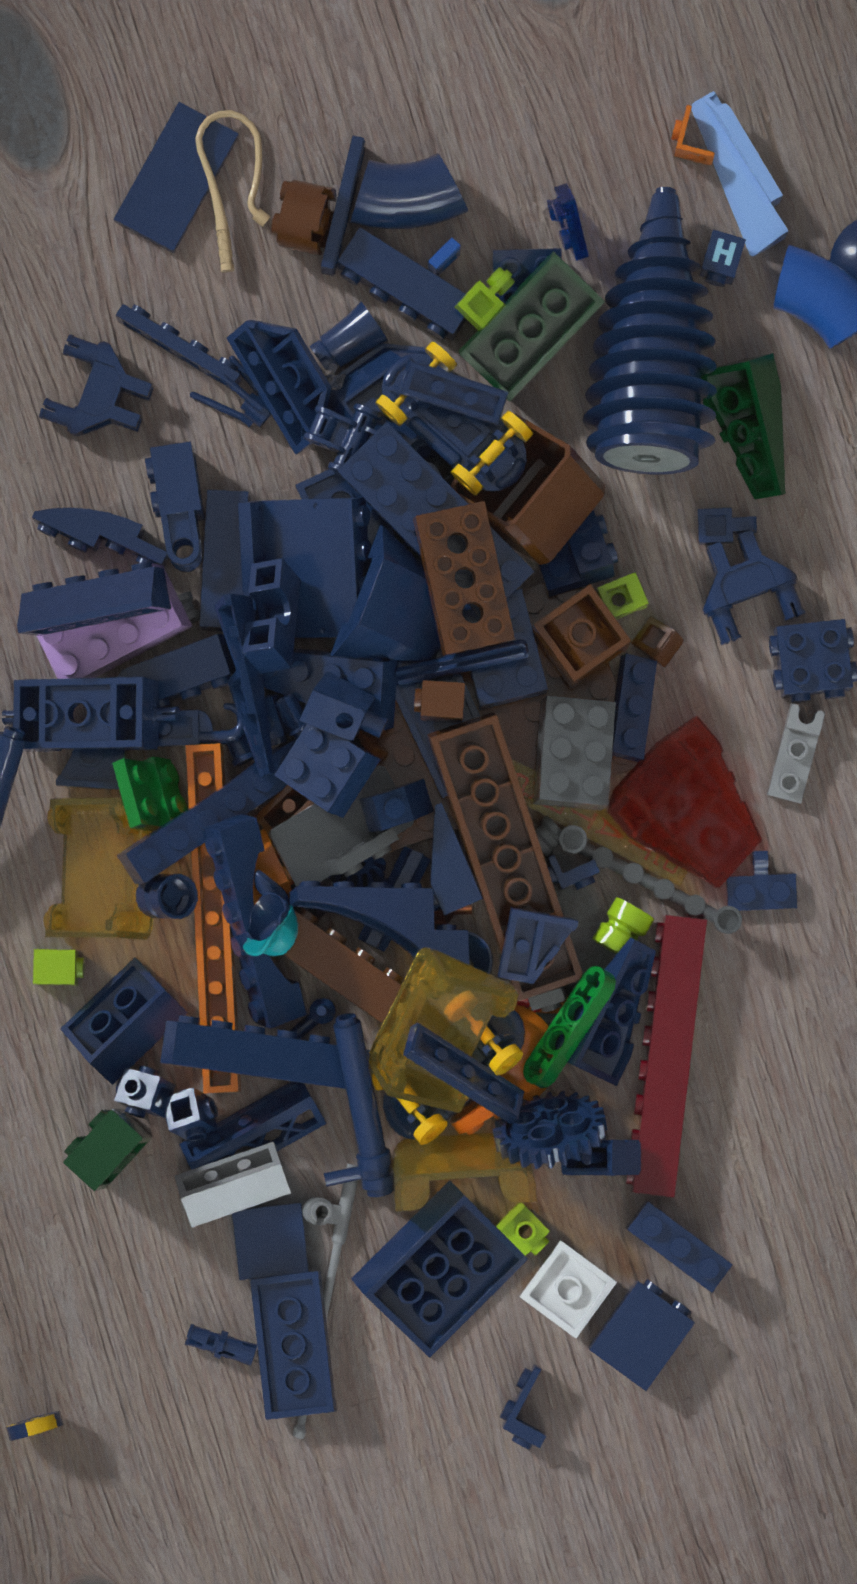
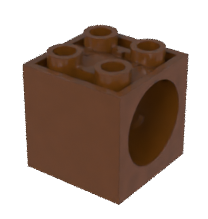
[532,584,631,689]

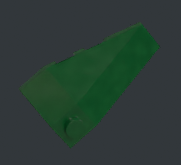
[701,353,786,500]

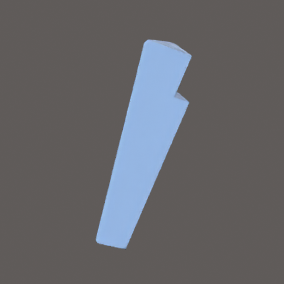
[691,91,788,256]

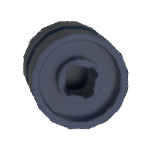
[136,874,198,919]

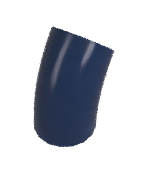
[350,153,468,229]

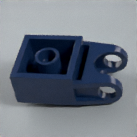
[145,441,205,572]

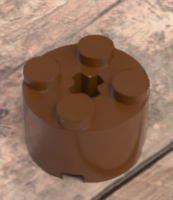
[271,179,337,256]

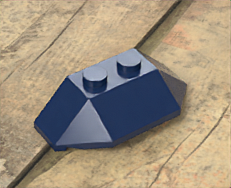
[226,319,332,455]

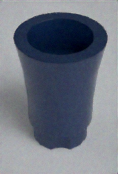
[309,301,389,374]

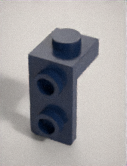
[499,1364,546,1450]

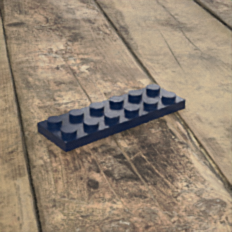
[337,422,534,617]

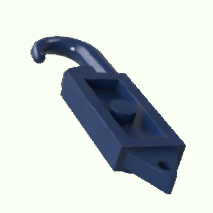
[158,703,245,747]

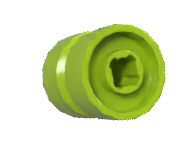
[592,897,655,954]

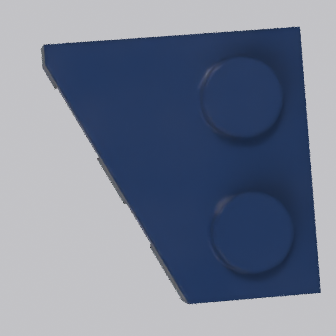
[498,907,579,984]

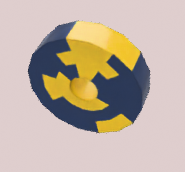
[6,1411,64,1441]

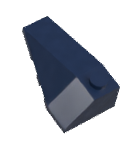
[555,937,656,1086]

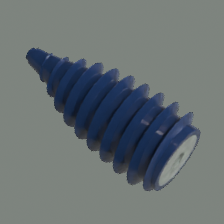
[582,187,717,475]

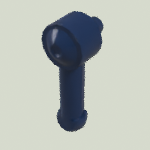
[289,998,336,1040]

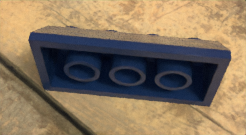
[17,562,171,636]

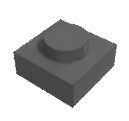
[528,986,567,1012]

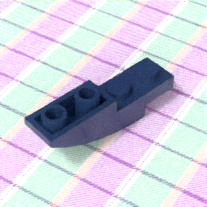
[32,508,169,568]

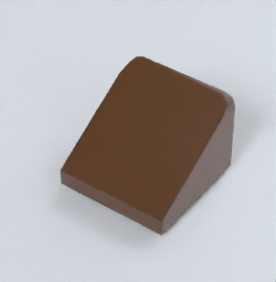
[631,616,684,667]

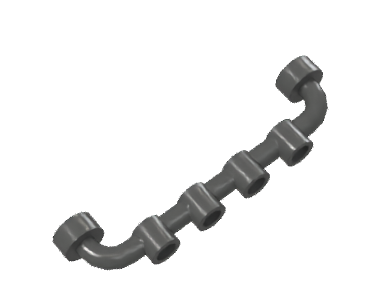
[559,825,742,934]

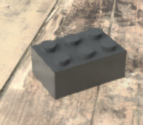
[533,696,616,811]

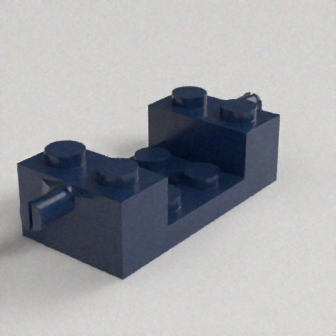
[2,677,180,752]

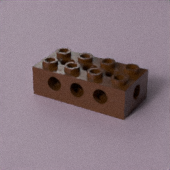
[413,501,515,656]

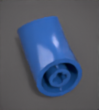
[773,245,857,349]

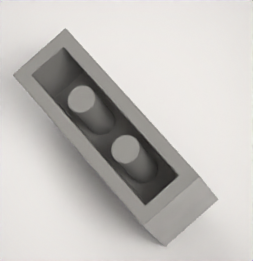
[174,1141,291,1227]

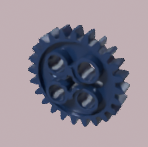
[493,1091,608,1169]

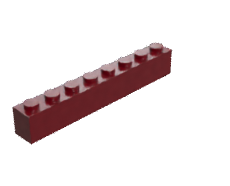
[626,915,707,1197]

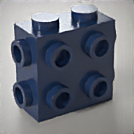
[769,619,857,703]

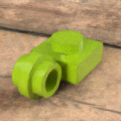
[454,267,515,331]

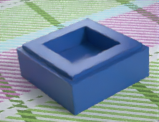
[428,237,461,276]

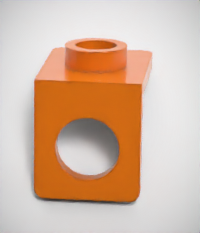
[671,105,715,165]

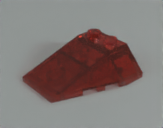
[607,716,762,888]

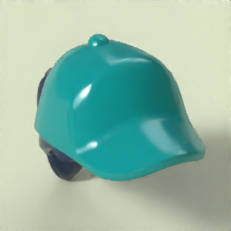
[243,870,299,956]

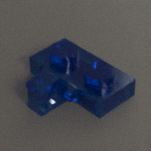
[547,183,589,261]

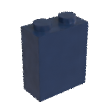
[588,1279,695,1391]

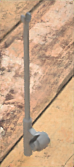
[293,1163,358,1439]

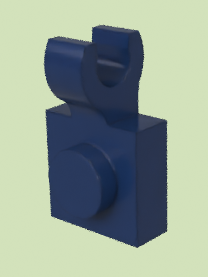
[697,507,757,545]

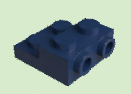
[538,510,618,597]

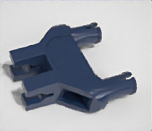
[39,334,154,436]
[702,530,806,646]

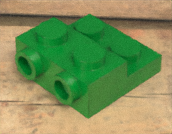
[112,756,188,832]

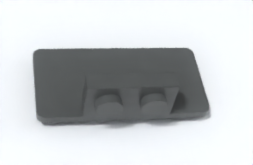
[269,766,414,886]

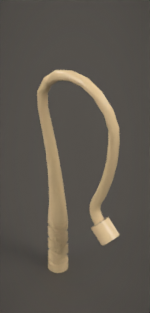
[195,110,271,273]

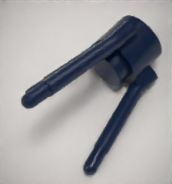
[190,355,271,428]

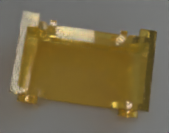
[44,798,153,940]
[369,947,519,1113]
[392,1133,537,1212]

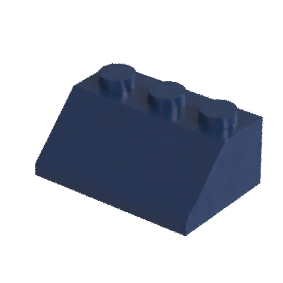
[60,957,188,1085]

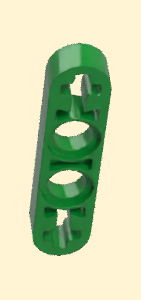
[523,966,616,1088]

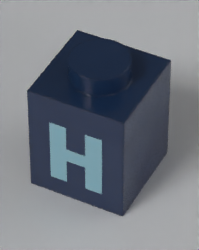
[699,230,746,287]

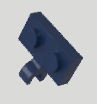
[726,851,798,911]

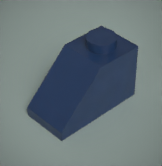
[359,778,434,832]

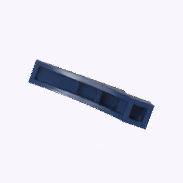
[289,881,470,978]

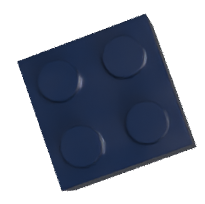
[274,724,381,818]

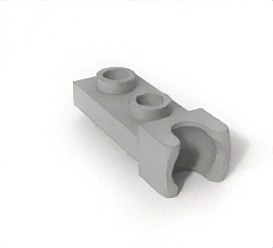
[767,703,825,804]

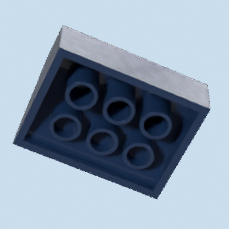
[351,1180,528,1358]

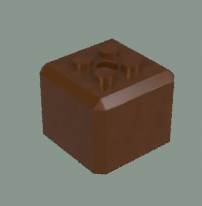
[451,413,605,565]

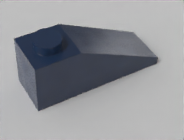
[430,803,483,916]

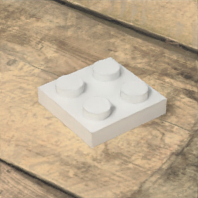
[519,1240,617,1338]

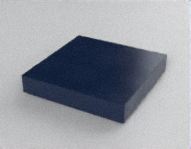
[232,1203,309,1280]

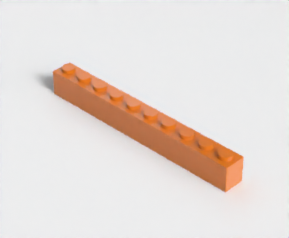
[186,743,241,1094]

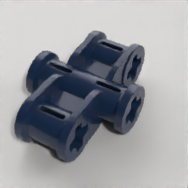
[302,403,383,473]

